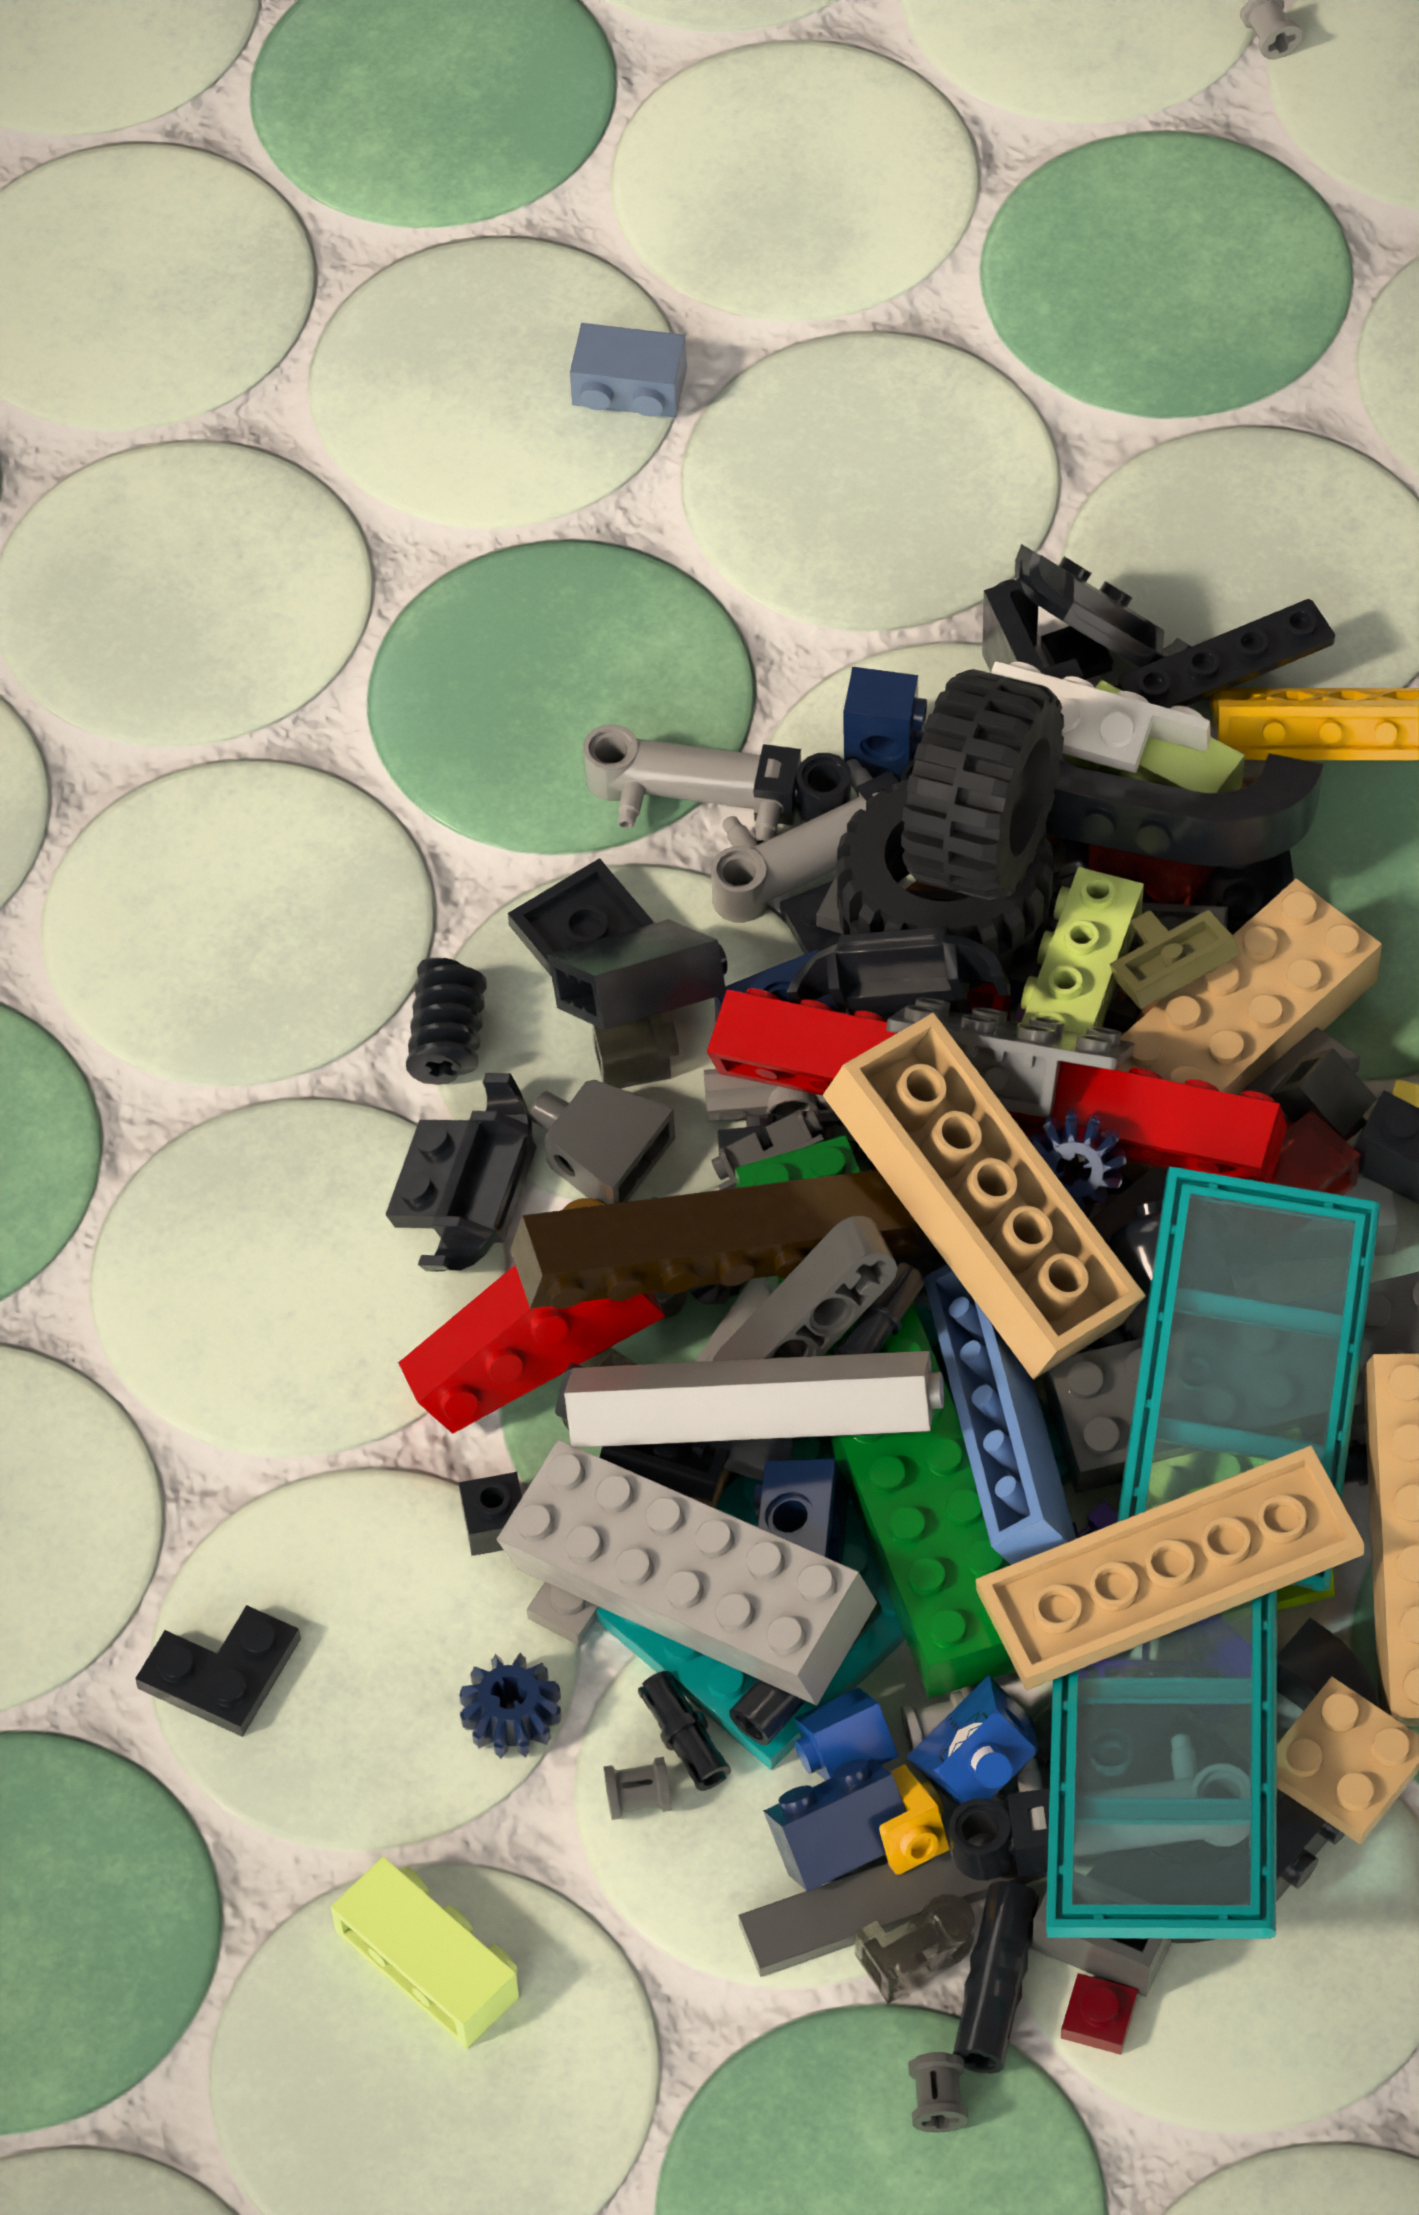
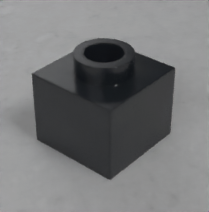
[458,1472,522,1556]

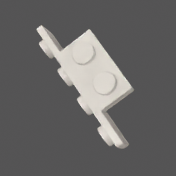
[991,662,1211,774]

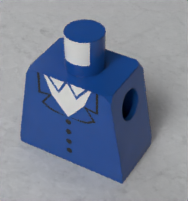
[906,1675,1038,1805]

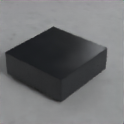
[1040,626,1113,680]

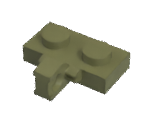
[1110,909,1240,1009]

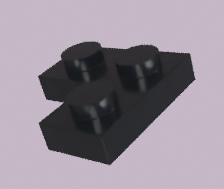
[135,1605,301,1737]

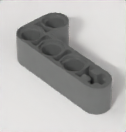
[713,1216,897,1439]

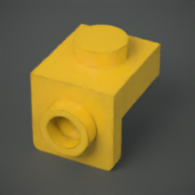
[879,1764,950,1875]

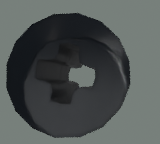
[406,958,487,1085]

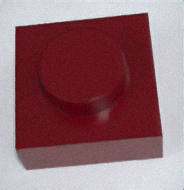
[1061,1973,1138,2055]

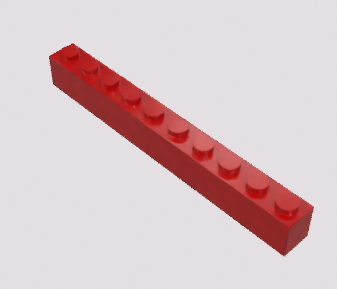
[706,988,1287,1184]

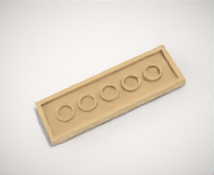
[976,1445,1364,1691]

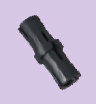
[638,1671,731,1791]

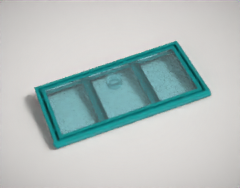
[1117,1167,1381,1591]
[1046,1590,1277,1939]

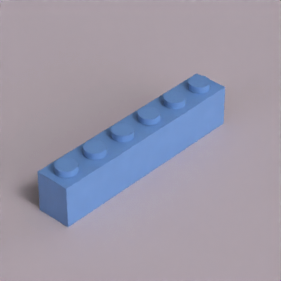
[923,1264,1076,1565]

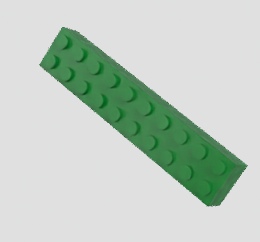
[735,1135,1016,1699]

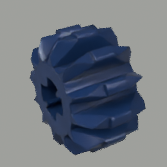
[1030,1109,1127,1211]
[459,1652,562,1759]

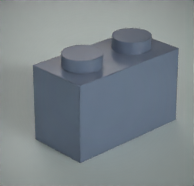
[570,323,687,418]

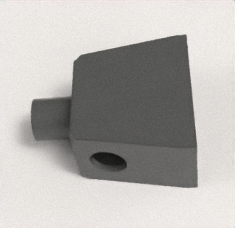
[530,1080,675,1205]

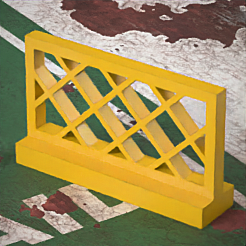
[1209,688,1419,760]

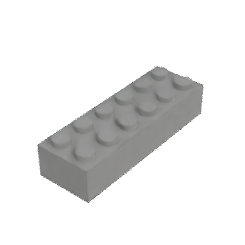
[496,1440,877,1706]

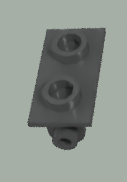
[711,1109,828,1190]

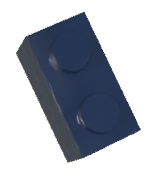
[763,1759,907,1892]

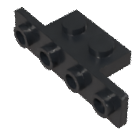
[1118,599,1335,709]
[555,1363,796,1502]

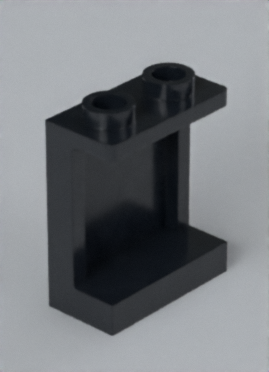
[982,579,1084,679]

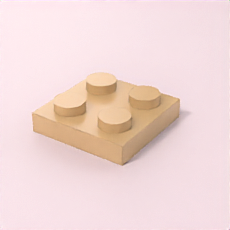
[1277,1676,1419,1845]

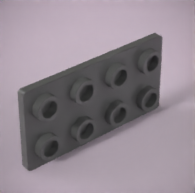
[886,998,1135,1118]

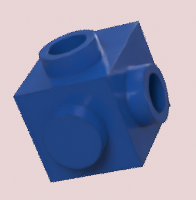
[794,1687,899,1781]

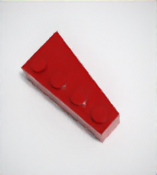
[398,1265,666,1434]

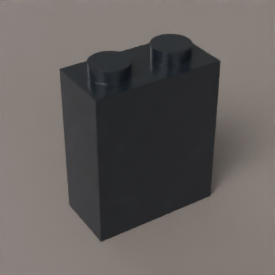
[548,919,728,1030]

